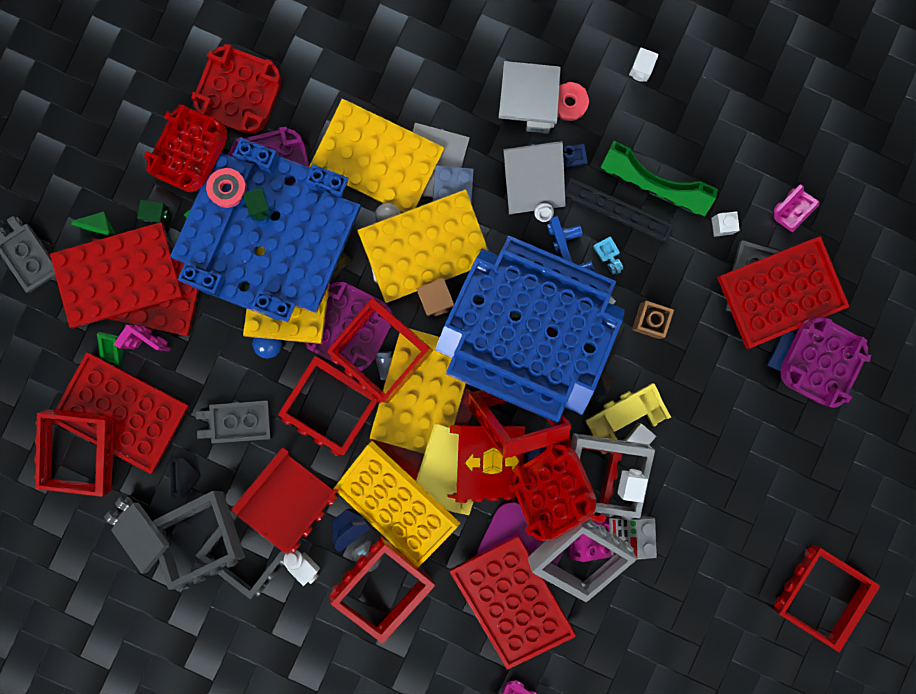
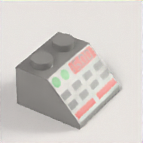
[609,515,657,559]

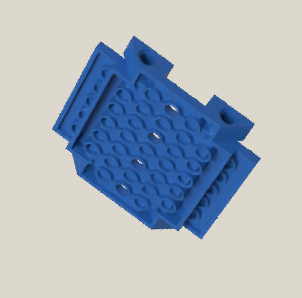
[170,138,361,323]
[435,236,625,423]

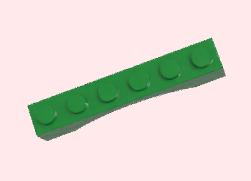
[601,140,718,216]

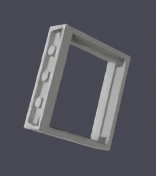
[570,433,655,520]
[528,519,637,602]

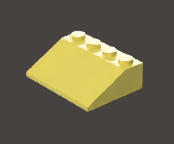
[416,423,473,515]

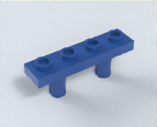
[547,216,594,272]

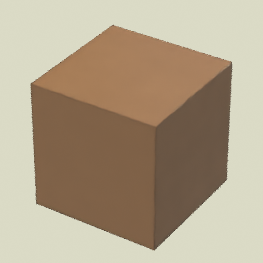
[416,278,454,317]
[632,301,674,339]

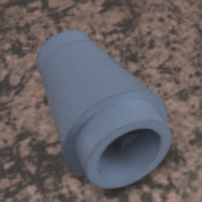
[375,351,393,380]

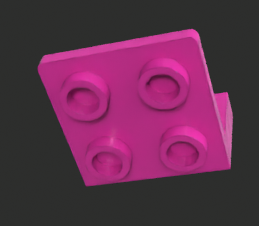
[114,324,171,351]
[568,518,611,562]

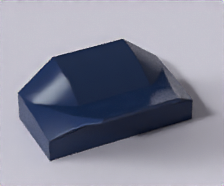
[332,509,370,552]

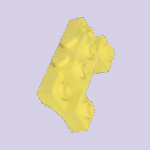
[584,383,671,455]

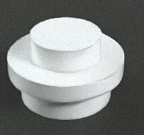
[534,203,554,222]
[284,550,303,570]

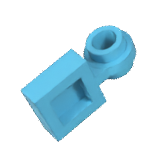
[593,237,623,274]

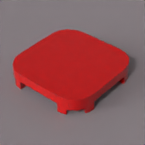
[191,44,282,134]
[144,105,227,192]
[509,444,596,541]

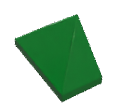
[71,211,116,237]
[97,332,125,366]

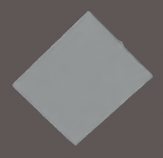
[499,61,560,124]
[413,123,470,198]
[503,141,565,214]

